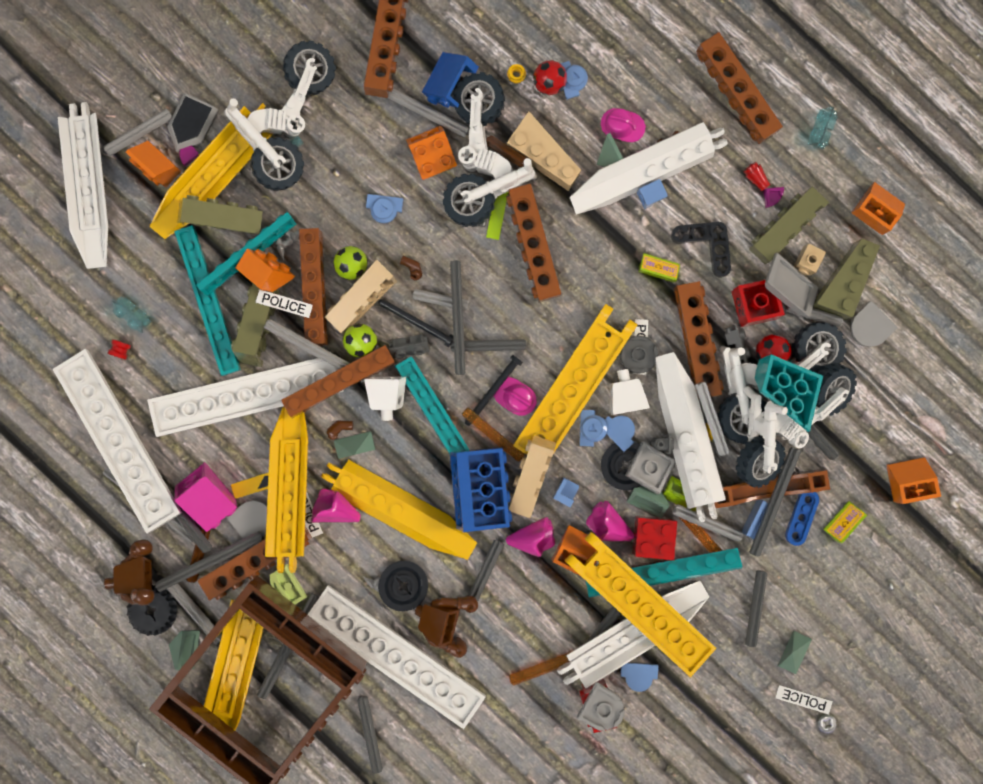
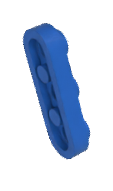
[785,492,819,546]

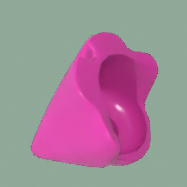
[311,489,361,523]
[586,501,635,541]
[506,517,555,557]

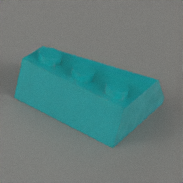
[754,355,823,432]

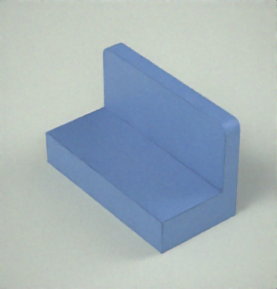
[742,499,768,539]

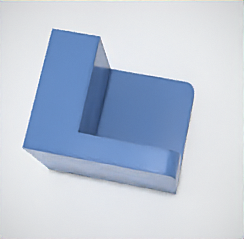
[637,179,668,210]
[552,477,579,508]

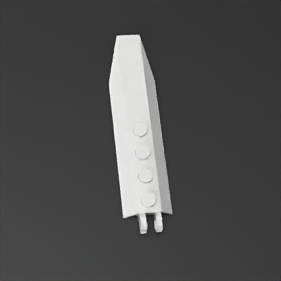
[58,102,108,269]
[570,122,728,215]
[655,352,726,522]
[557,580,709,688]

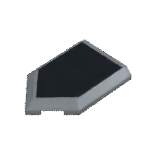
[167,93,219,152]

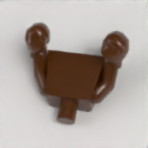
[104,539,155,606]
[415,595,478,658]

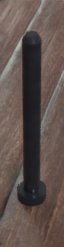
[378,299,454,348]
[465,354,523,426]

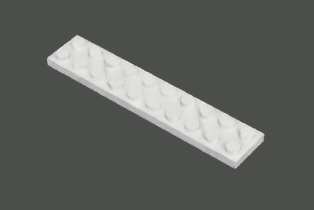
[53,349,182,534]
[147,354,344,437]
[308,585,486,729]

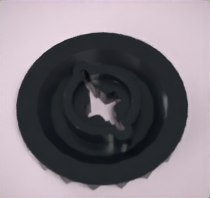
[601,442,641,490]
[378,560,428,611]
[126,585,177,636]

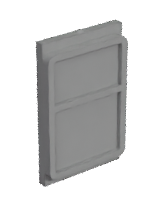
[765,253,818,318]

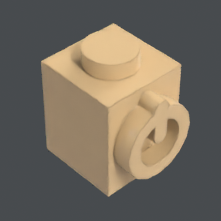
[794,244,826,276]

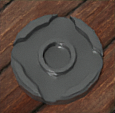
[620,336,658,374]

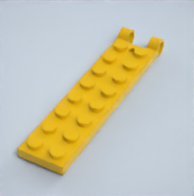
[513,304,638,455]
[564,532,716,678]

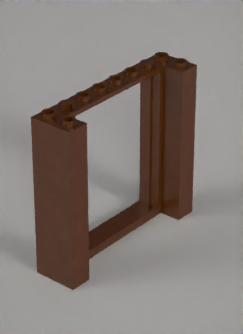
[149,575,367,784]

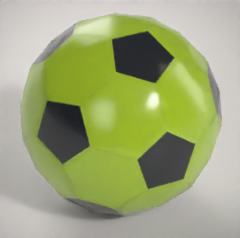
[333,246,368,280]
[343,323,377,358]

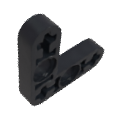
[671,222,731,278]

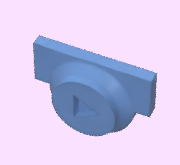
[560,61,588,100]
[366,194,404,224]
[580,410,608,447]
[605,416,635,452]
[621,662,658,692]

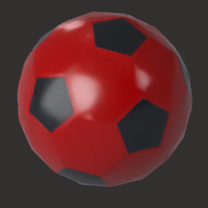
[533,60,567,95]
[756,334,791,361]

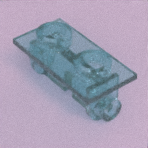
[807,107,838,149]
[112,296,151,333]

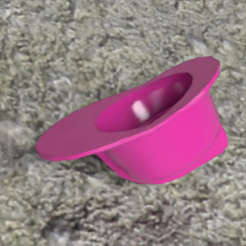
[601,108,646,143]
[494,377,537,416]

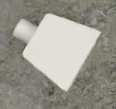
[610,369,650,415]
[364,376,406,421]

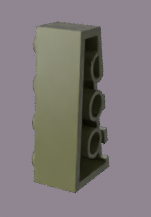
[749,186,829,264]
[177,195,263,234]
[813,239,880,320]
[231,283,279,367]

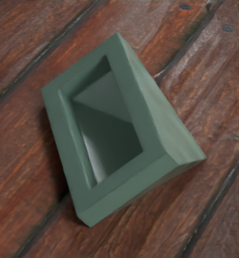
[596,133,623,167]
[334,431,376,459]
[626,486,669,518]
[169,630,200,670]
[778,630,812,674]

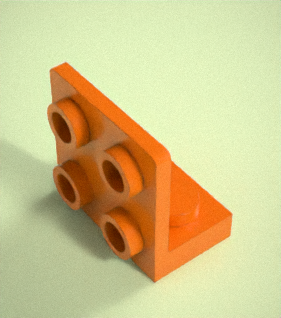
[406,125,457,180]

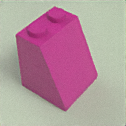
[174,462,237,532]

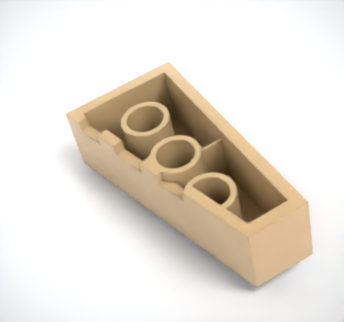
[507,112,581,191]
[325,260,397,335]
[508,435,556,518]

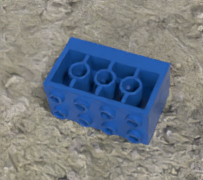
[450,448,512,532]

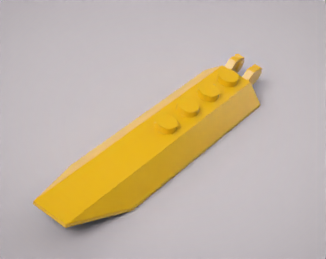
[149,103,273,239]
[265,406,308,573]
[321,460,477,560]
[204,600,264,730]

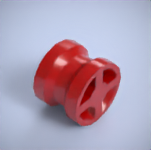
[107,339,131,360]

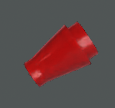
[744,162,770,191]

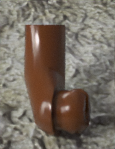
[400,255,423,281]
[327,420,354,440]

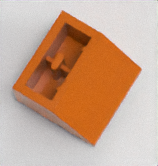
[126,141,181,187]
[851,182,905,235]
[235,249,295,292]
[886,457,941,504]
[552,525,597,576]

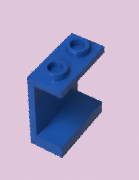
[422,52,479,108]

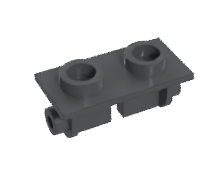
[724,325,751,364]
[389,334,430,359]
[650,434,674,454]

